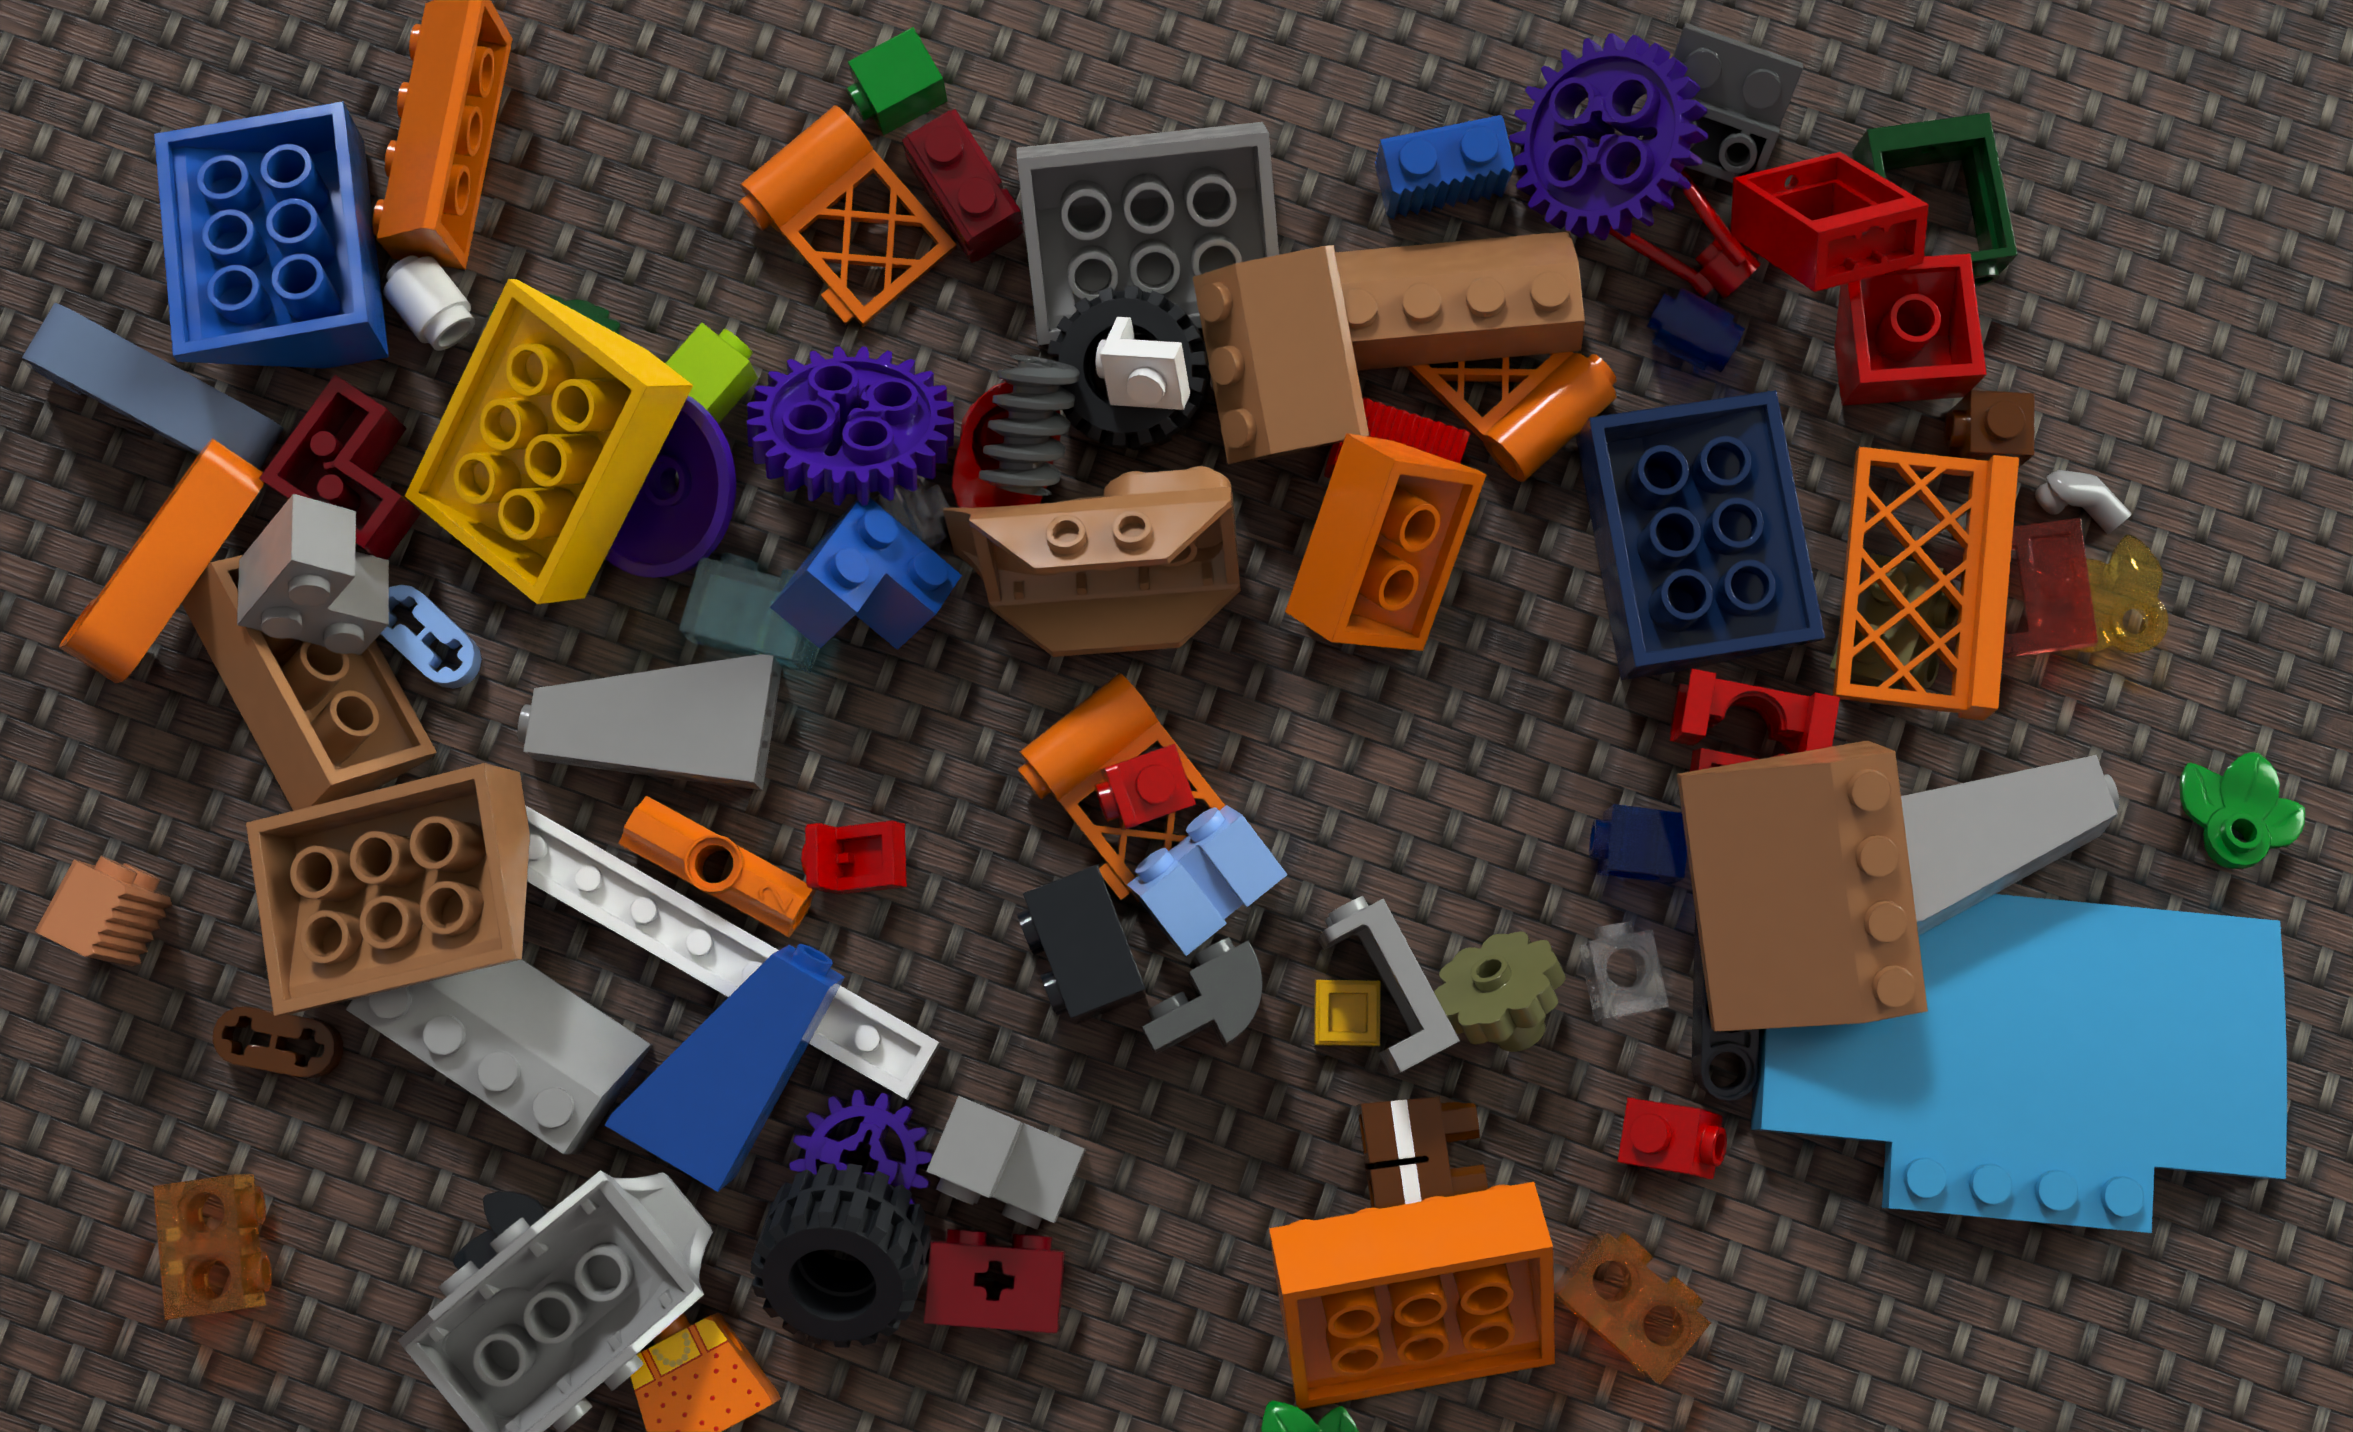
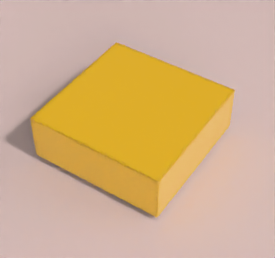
[1314,980,1380,1047]

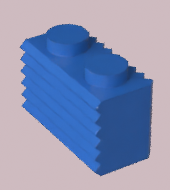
[1375,115,1515,220]

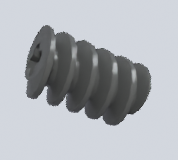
[978,354,1080,496]

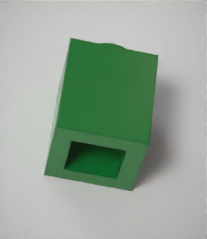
[846,27,948,136]

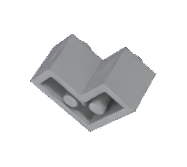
[237,494,389,655]
[926,1096,1086,1230]

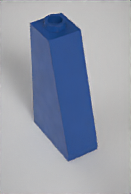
[605,944,845,1192]

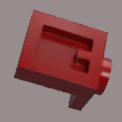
[1094,744,1196,830]

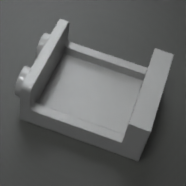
[1318,896,1460,1076]

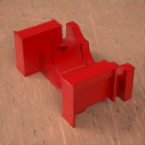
[1669,669,1840,754]

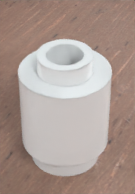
[383,255,475,351]

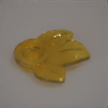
[2051,535,2168,653]

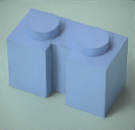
[1127,805,1287,956]

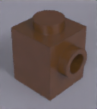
[1944,390,2035,468]

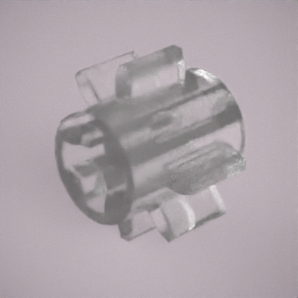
[877,478,949,548]

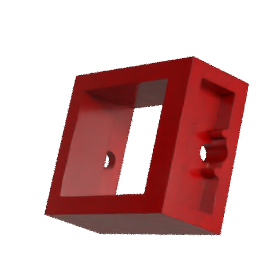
[1730,152,1929,292]

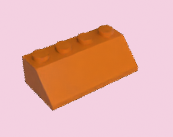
[372,0,513,270]

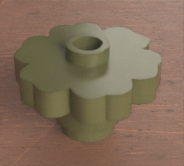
[1434,931,1566,1052]

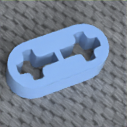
[380,585,482,689]

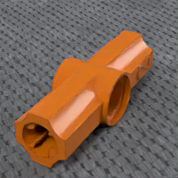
[618,796,817,938]

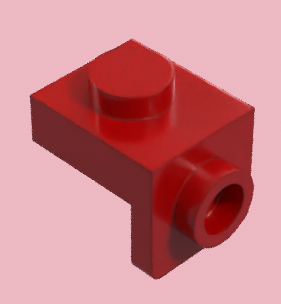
[801,820,907,895]
[1617,1097,1727,1180]

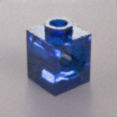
[1589,804,1687,884]

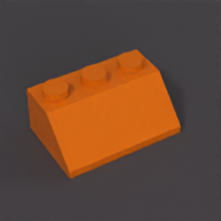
[1285,433,1486,651]

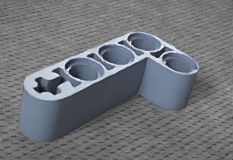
[21,303,284,470]

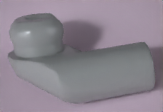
[2035,470,2132,535]

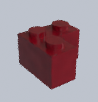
[259,375,421,560]

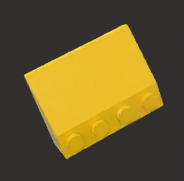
[405,279,693,604]

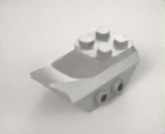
[398,1170,713,1432]

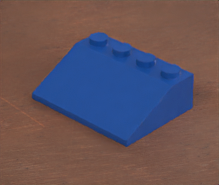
[154,101,389,369]

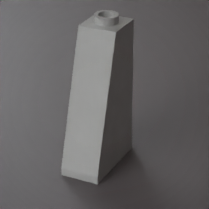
[518,654,782,791]
[1901,755,2119,936]

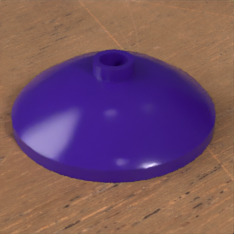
[605,396,736,578]

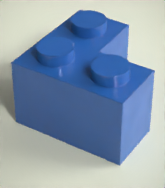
[770,498,962,650]

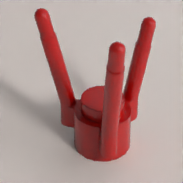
[1609,170,1761,299]

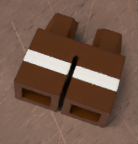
[1356,1096,1488,1209]

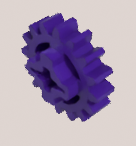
[789,1090,934,1204]

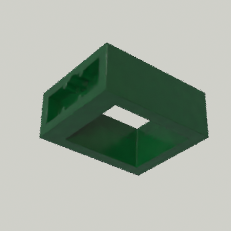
[1852,113,2018,287]

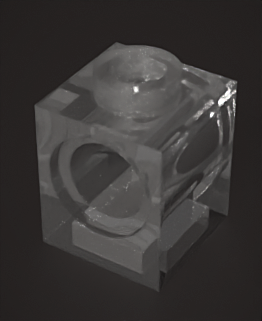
[1579,921,1669,1022]

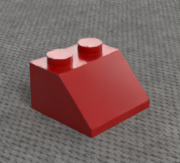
[1834,253,1987,406]

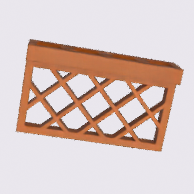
[1833,447,2019,721]

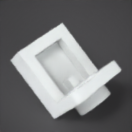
[1096,317,1190,410]

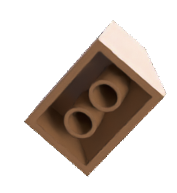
[1193,245,1369,464]

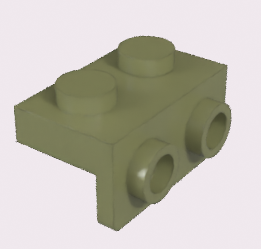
[1830,553,1958,690]

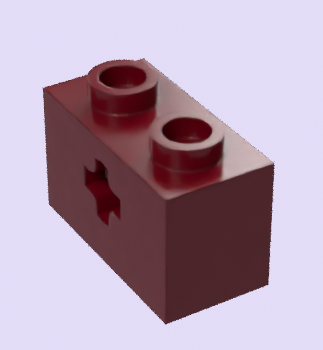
[924,1229,1065,1333]

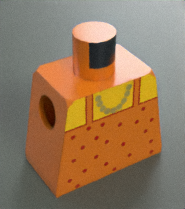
[630,1313,781,1432]

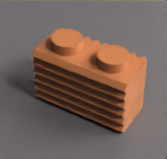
[35,856,173,966]

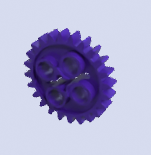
[1509,33,1708,240]
[746,346,954,506]

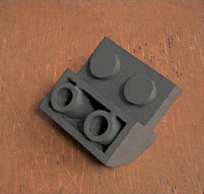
[1641,22,1803,183]
[1142,937,1262,1055]

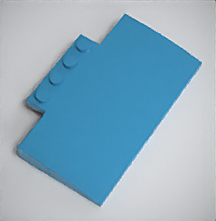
[1750,894,2287,1233]

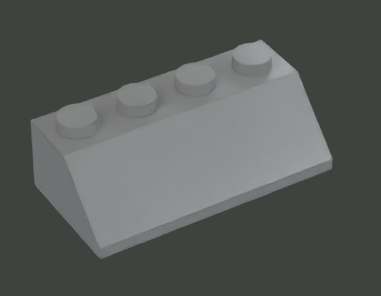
[346,959,652,1155]

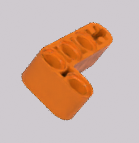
[59,438,264,683]

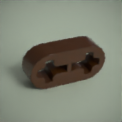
[212,1007,343,1078]

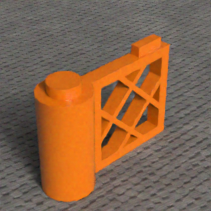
[738,105,957,327]
[1406,352,1617,482]
[1017,673,1225,902]

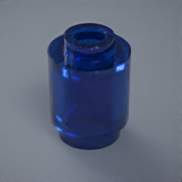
[1646,288,1745,372]

